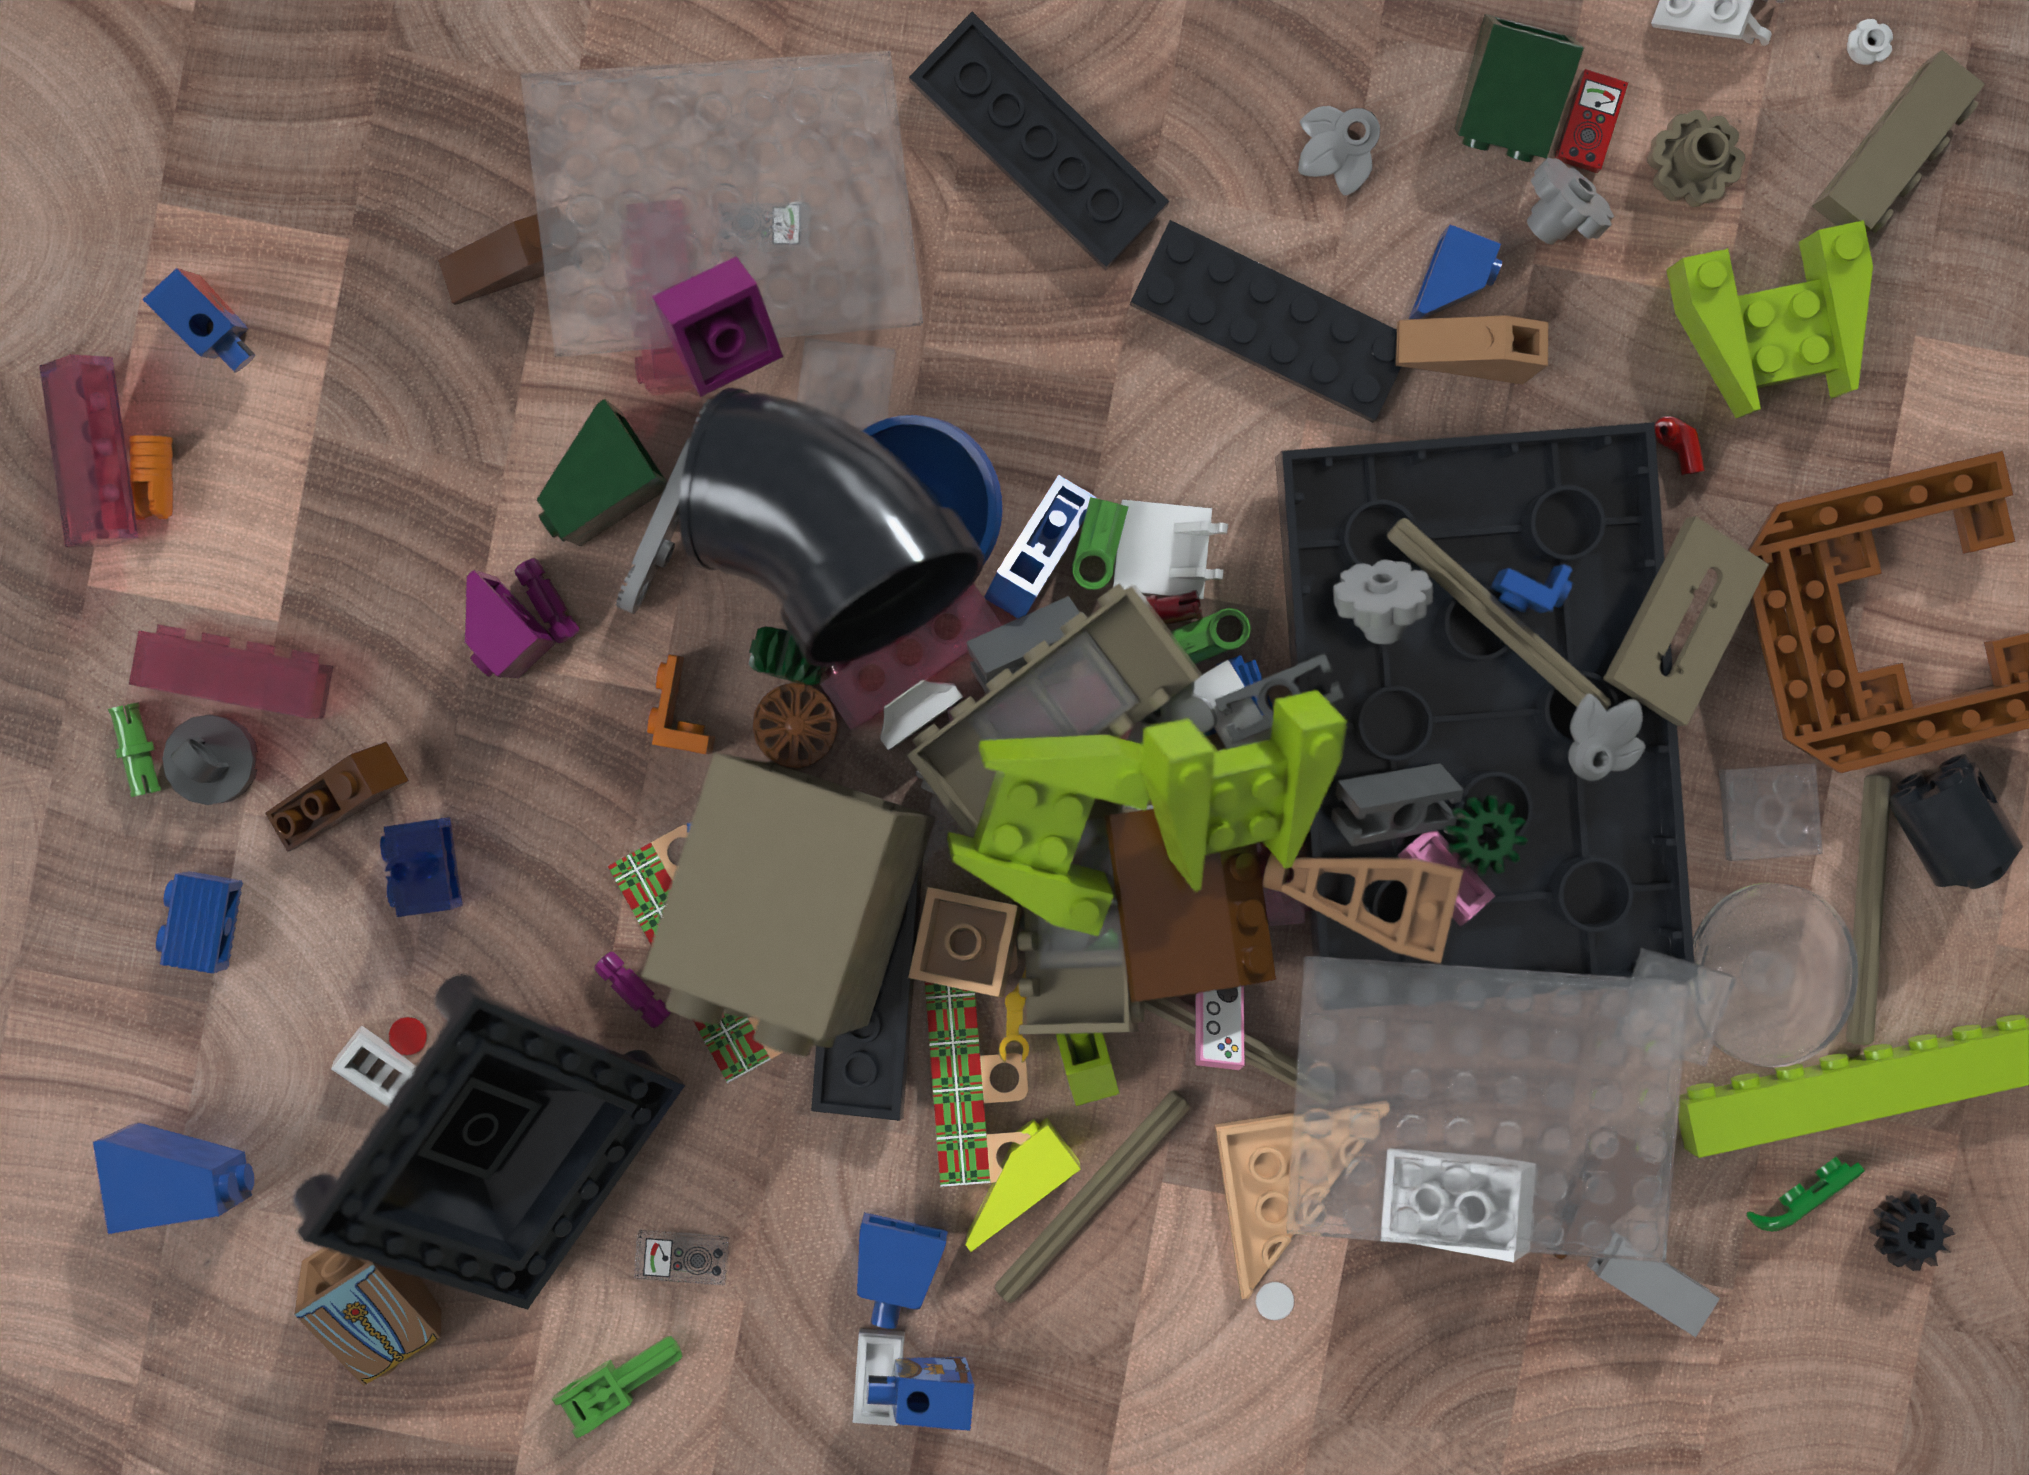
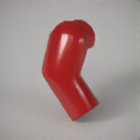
[1655,416,1705,475]

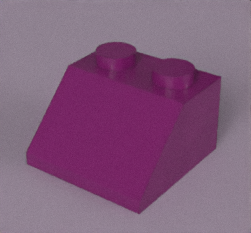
[652,256,783,397]
[465,570,557,679]

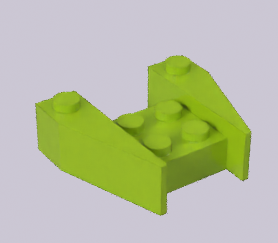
[1666,220,1873,418]
[1141,691,1346,891]
[947,735,1150,936]

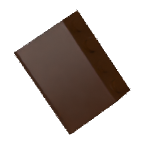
[1104,809,1276,1002]

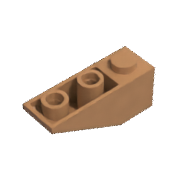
[1396,315,1548,385]

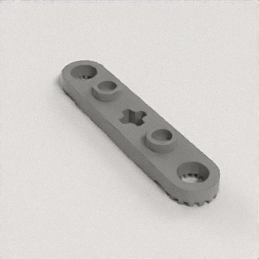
[616,399,711,614]

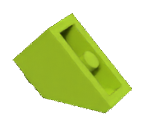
[1056,1033,1120,1106]

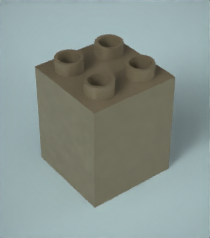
[641,753,936,1057]

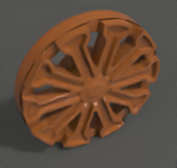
[752,683,838,768]

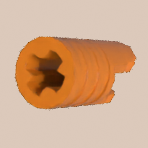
[129,435,173,520]

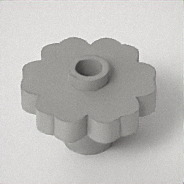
[1527,158,1614,245]
[1334,560,1432,644]

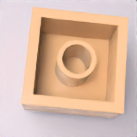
[909,887,1022,997]

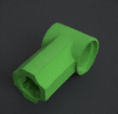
[1072,497,1129,590]
[1170,608,1251,664]

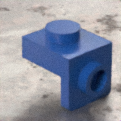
[1490,564,1572,613]

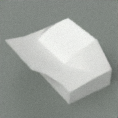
[880,680,964,750]

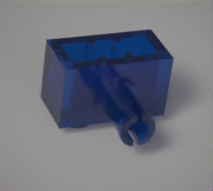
[380,817,463,917]

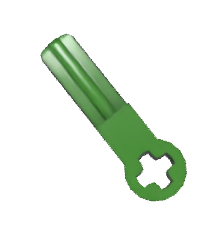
[552,1336,683,1438]

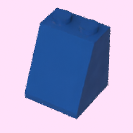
[93,1123,255,1234]

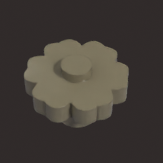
[1647,110,1745,207]

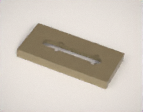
[1604,516,1768,726]

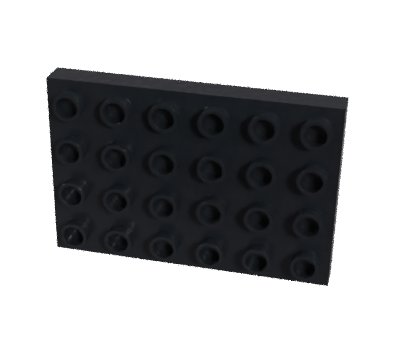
[1275,422,1696,1009]

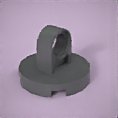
[162,714,258,805]

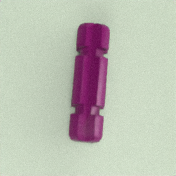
[515,558,579,644]
[594,952,671,1028]

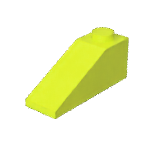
[965,1118,1081,1252]

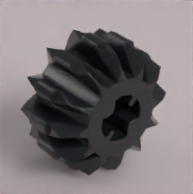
[1868,1191,1955,1271]

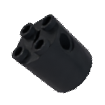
[1889,754,2023,889]

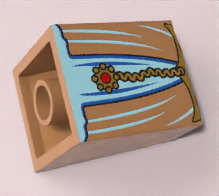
[294,1248,441,1386]

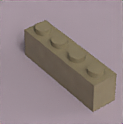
[1812,50,1985,233]

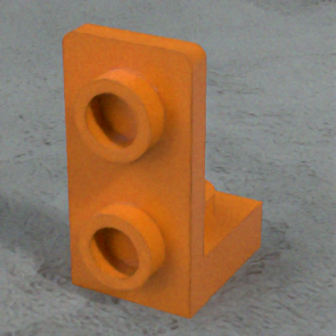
[647,654,715,754]

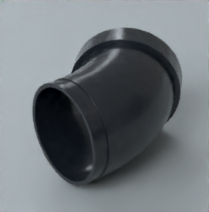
[679,387,985,667]

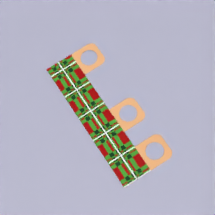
[608,825,783,1083]
[925,942,1031,1187]

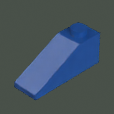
[984,475,1096,618]

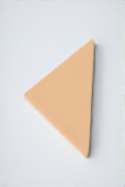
[1215,1099,1389,1299]

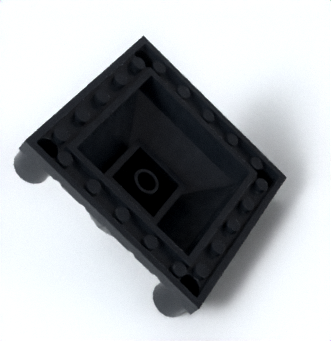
[294,974,685,1310]

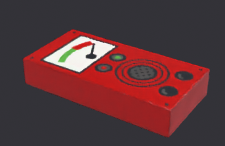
[1554,69,1629,173]

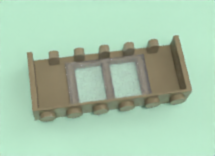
[907,583,1202,838]
[1018,797,1144,1034]

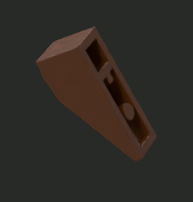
[438,207,583,305]

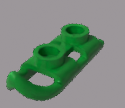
[1746,1156,1865,1232]

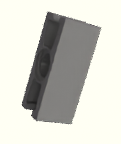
[1586,1228,1720,1337]

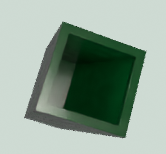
[1454,14,1584,162]
[536,398,668,546]

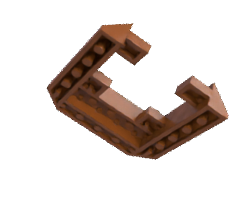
[1748,451,2029,773]

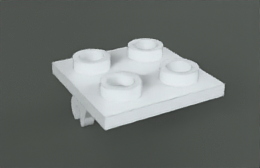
[1651,0,1784,46]
[1113,500,1228,599]

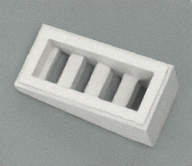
[331,1025,415,1107]

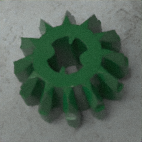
[748,626,826,686]
[1444,795,1527,876]

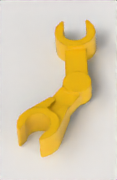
[999,967,1029,1063]

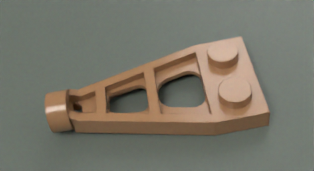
[1263,853,1464,964]

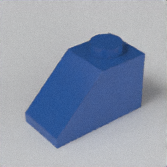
[1409,224,1502,320]

